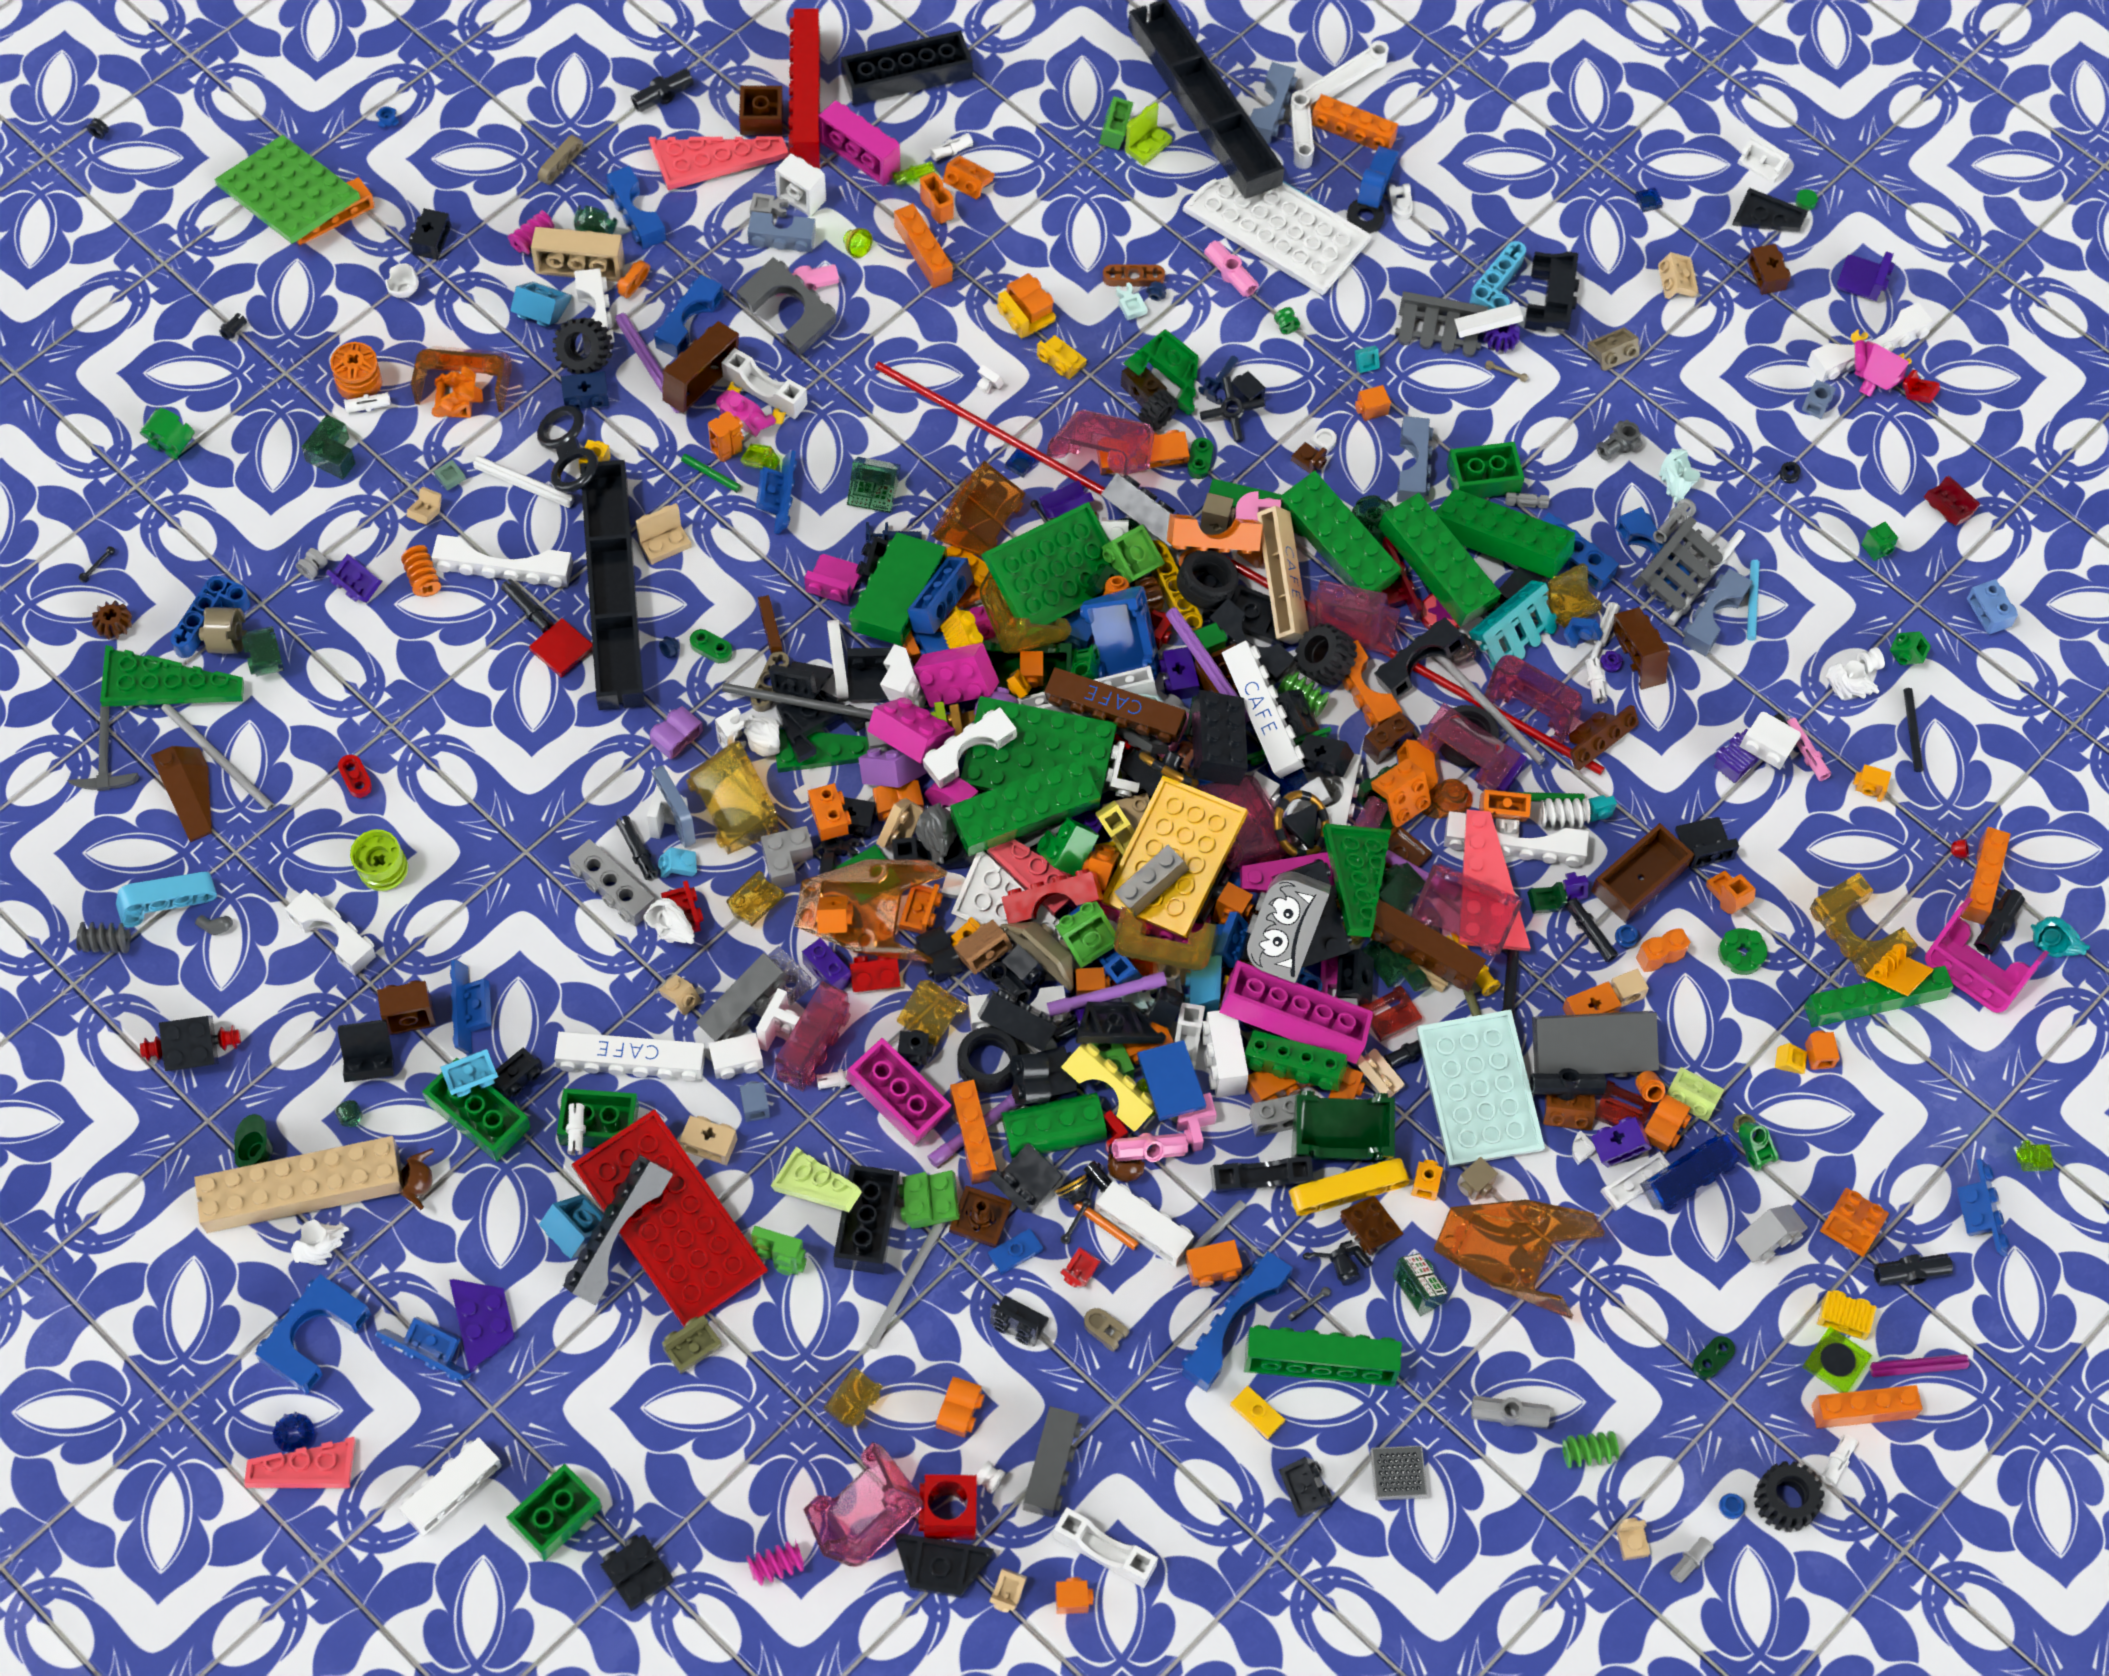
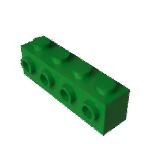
[1245,1030,1347,1091]

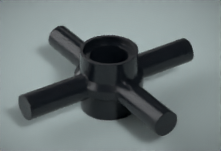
[1199,377,1266,442]

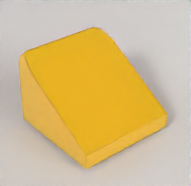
[1775,1043,1807,1074]

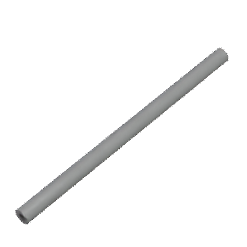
[1434,656,1545,765]
[161,704,274,811]
[866,1222,947,1349]

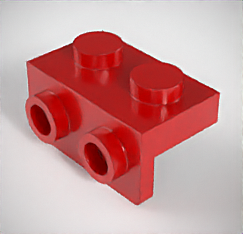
[661,880,704,933]
[849,953,901,992]

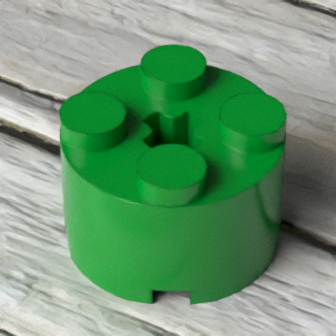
[140,408,195,460]

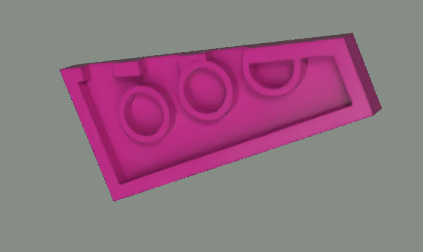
[1240,852,1335,893]

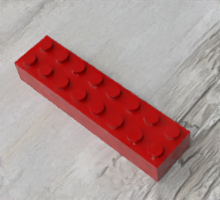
[789,8,820,169]

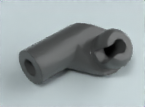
[195,915,233,935]

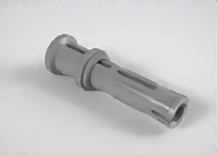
[1653,499,1696,544]

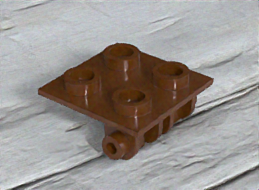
[1340,1196,1404,1255]

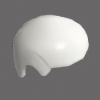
[385,263,419,298]

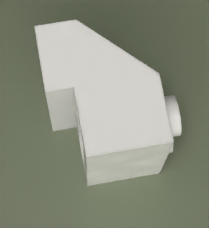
[880,644,926,708]

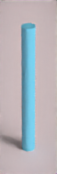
[1747,560,1760,641]

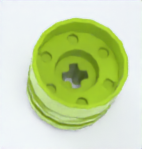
[350,830,408,891]

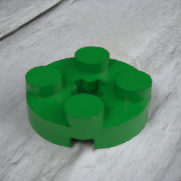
[1718,928,1767,975]

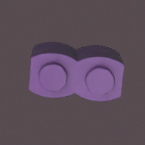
[650,706,703,760]

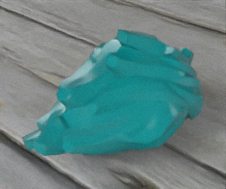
[2031,916,2090,958]

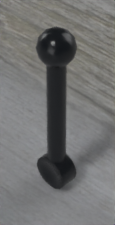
[1030,500,1048,523]
[79,546,115,583]
[1061,1198,1092,1244]

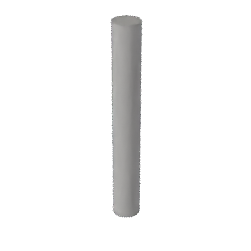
[1188,1200,1246,1250]

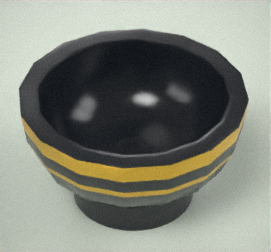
[1054,1174,1088,1205]

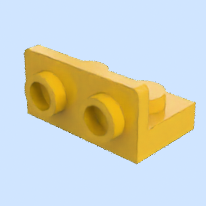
[1037,335,1087,380]

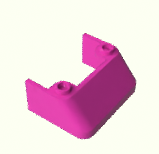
[1925,897,2049,1013]

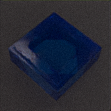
[1635,187,1663,213]
[1005,448,1036,478]

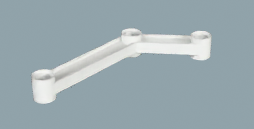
[1290,41,1389,169]

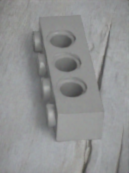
[569,839,655,927]

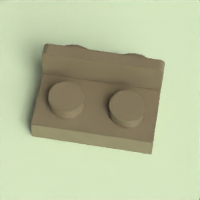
[1587,327,1640,371]

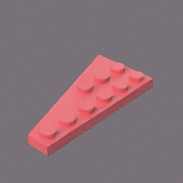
[648,136,789,190]
[1458,810,1531,951]

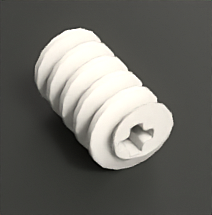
[1540,798,1590,828]

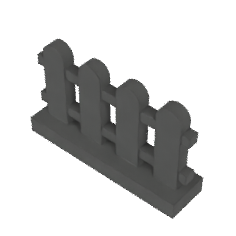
[1395,291,1488,357]
[1632,516,1723,611]

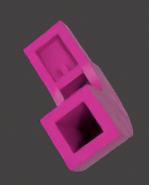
[924,777,978,808]

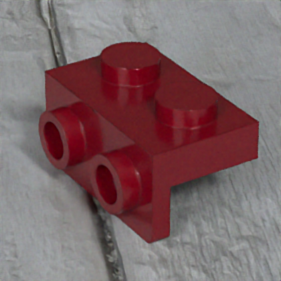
[1924,476,1980,526]

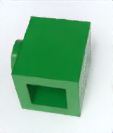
[1861,521,1898,561]

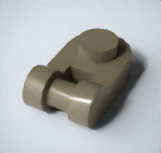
[1084,1308,1130,1352]

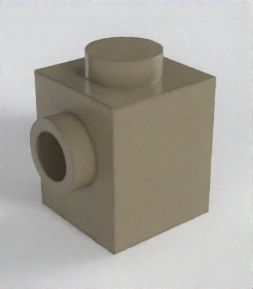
[1457,1156,1498,1201]

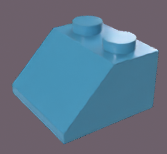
[510,281,572,327]
[1184,955,1222,1019]
[539,1194,604,1259]

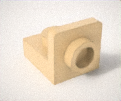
[1616,1518,1650,1561]

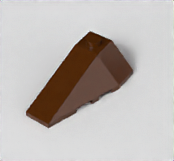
[151,746,212,842]

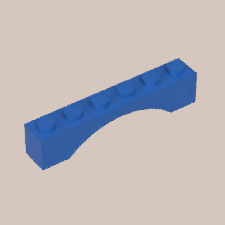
[1181,1251,1293,1392]

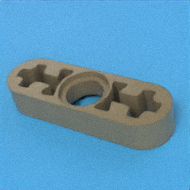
[537,135,583,185]
[750,651,790,712]

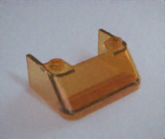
[411,346,512,412]

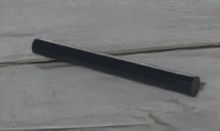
[1903,688,1923,772]

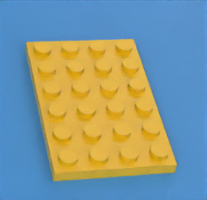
[1101,776,1248,939]

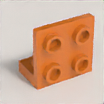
[1820,1188,1889,1257]

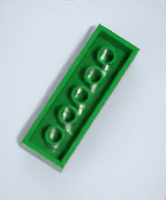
[1280,471,1401,602]
[1435,488,1575,579]
[1379,493,1502,628]
[950,756,1101,857]
[1244,1325,1402,1387]

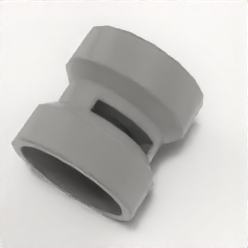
[295,548,328,580]

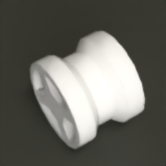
[1857,647,1885,674]
[977,1461,1005,1494]

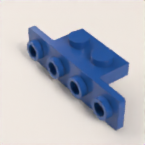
[756,449,797,534]
[450,959,492,1055]
[1957,1158,2009,1257]
[375,1317,472,1381]

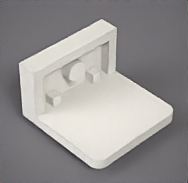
[1739,712,1801,770]
[1104,741,1140,798]

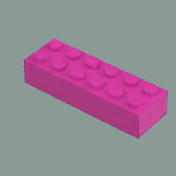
[1219,960,1373,1064]

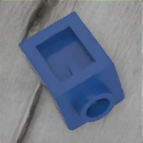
[1564,617,1603,648]

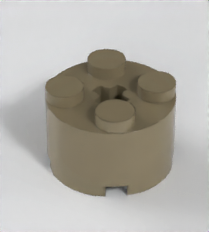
[199,607,247,654]

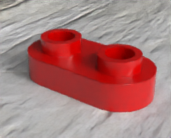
[338,754,372,798]

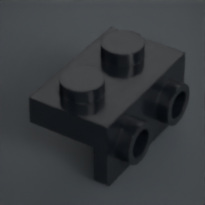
[491,1047,543,1100]

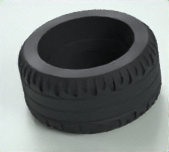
[1176,550,1239,610]
[1437,705,1499,768]
[957,1026,1021,1093]

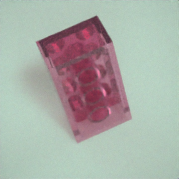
[775,981,851,1092]

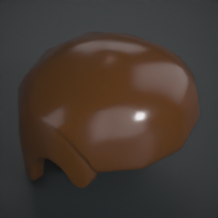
[1107,1153,1145,1183]

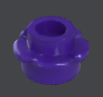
[1600,651,1623,673]

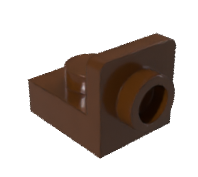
[1291,442,1327,474]

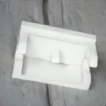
[1737,136,1789,183]
[715,707,747,759]

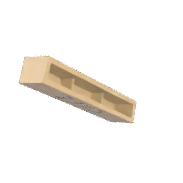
[1257,506,1309,645]

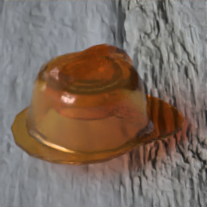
[1422,779,1473,819]

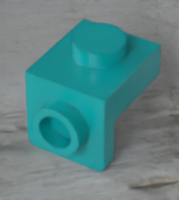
[1588,795,1617,822]

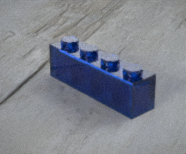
[1640,1134,1741,1211]

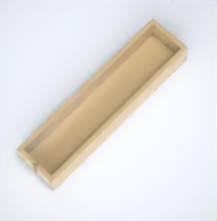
[194,1136,404,1233]

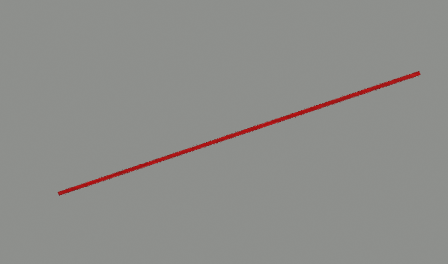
[875,361,1605,775]

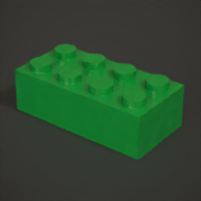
[422,1057,531,1162]

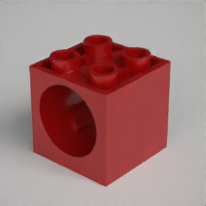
[919,1474,977,1540]

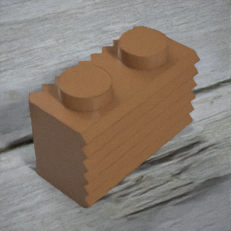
[954,919,1013,975]

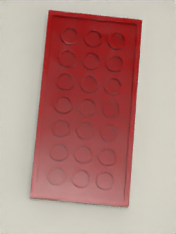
[571,1109,768,1327]

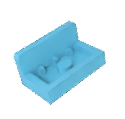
[440,1049,498,1098]

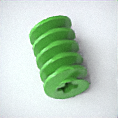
[1278,671,1330,718]
[1562,1431,1619,1469]

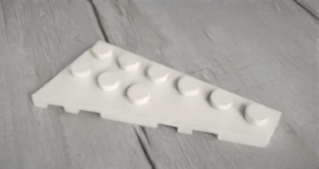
[951,851,1081,969]

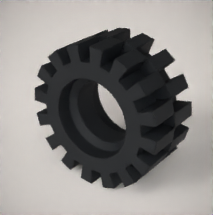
[1138,389,1179,432]

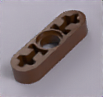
[757,595,783,654]

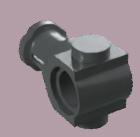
[1596,419,1643,460]

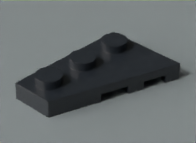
[1732,188,1808,232]

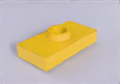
[1230,1385,1285,1440]

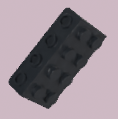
[1272,859,1352,968]

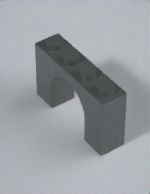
[736,257,836,357]

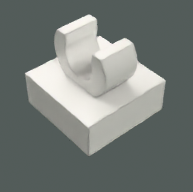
[977,365,1004,394]
[1495,818,1519,838]

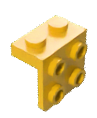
[997,290,1056,339]

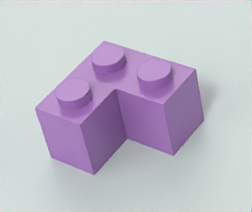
[858,748,927,788]

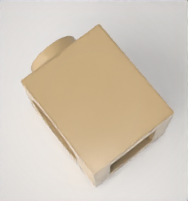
[1610,968,1649,1007]

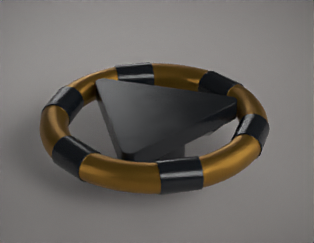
[1137,750,1199,788]
[1273,790,1330,857]

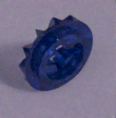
[272,1412,315,1453]

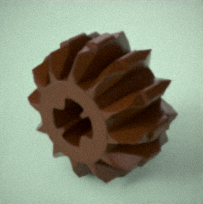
[1132,576,1164,614]
[92,600,132,640]

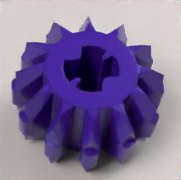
[1483,323,1520,353]

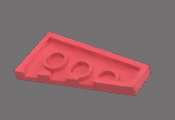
[987,839,1074,916]
[244,1437,355,1488]

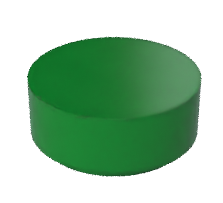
[1795,189,1818,210]

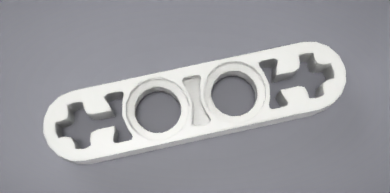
[827,619,849,700]

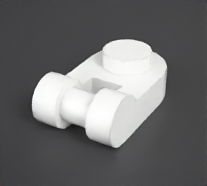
[1387,184,1413,220]

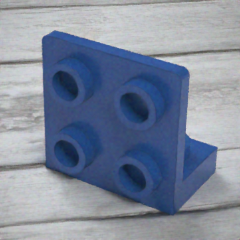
[1196,912,1249,968]

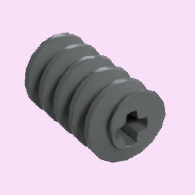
[76,922,131,953]

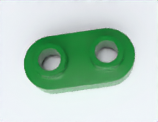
[1187,438,1213,479]
[690,629,732,664]

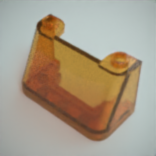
[931,461,1026,557]

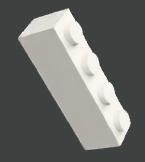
[1095,1181,1194,1267]
[399,1437,502,1537]

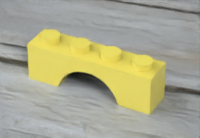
[1095,800,1135,855]
[1061,1043,1155,1132]

